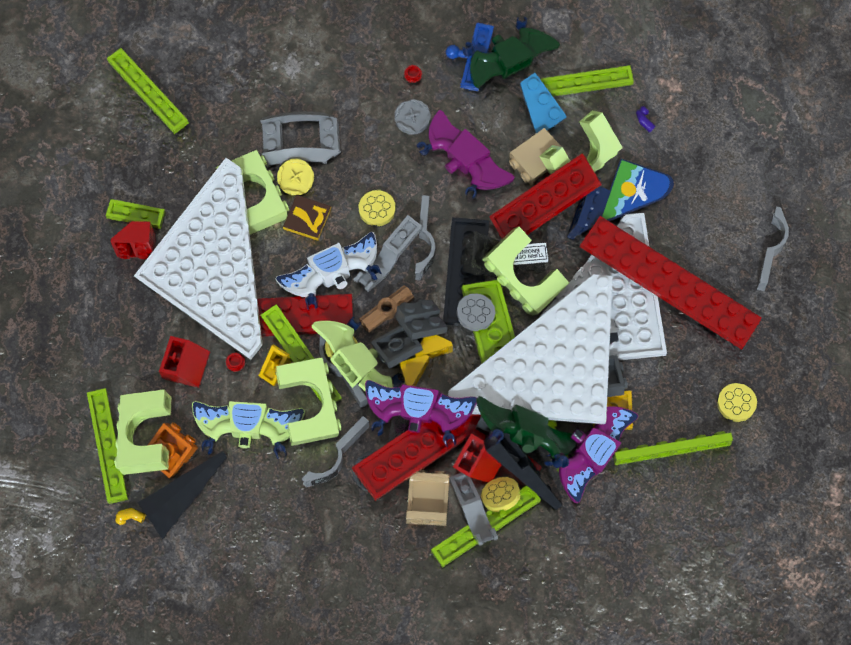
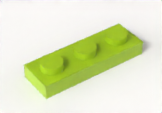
[106,199,166,229]

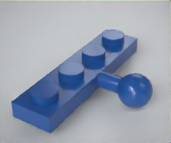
[446,23,494,91]

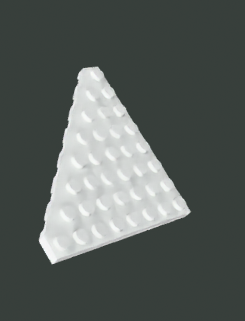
[134,158,263,360]
[539,213,667,361]
[448,274,613,424]

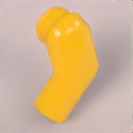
[115,508,146,525]

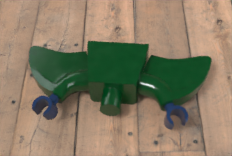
[462,17,560,88]
[476,396,576,468]

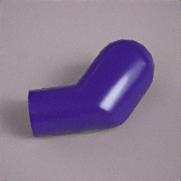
[636,106,656,133]

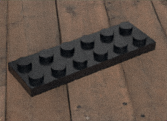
[443,217,489,326]

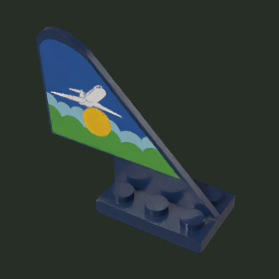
[567,159,674,240]

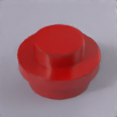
[404,65,422,83]
[226,353,245,372]

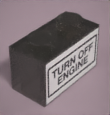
[513,242,549,275]

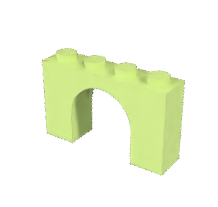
[539,111,623,175]
[216,150,289,235]
[482,227,569,315]
[275,358,341,446]
[114,389,172,475]

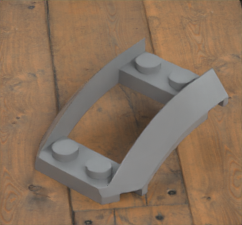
[260,111,341,168]

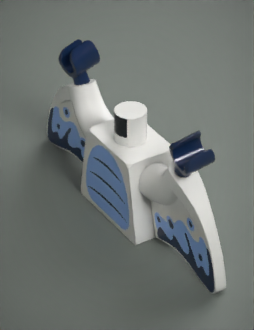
[276,232,382,310]

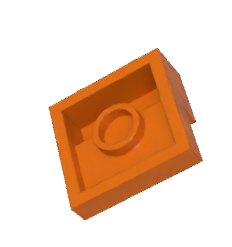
[148,422,198,479]

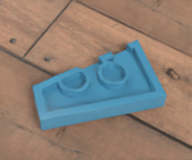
[520,73,567,134]

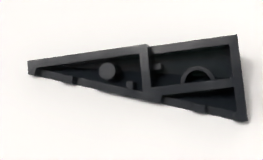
[483,431,563,510]
[138,451,227,539]

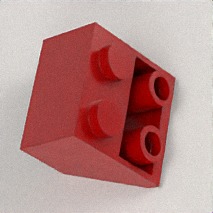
[111,221,156,259]
[159,336,210,388]
[453,429,502,483]

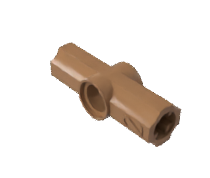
[359,285,414,333]

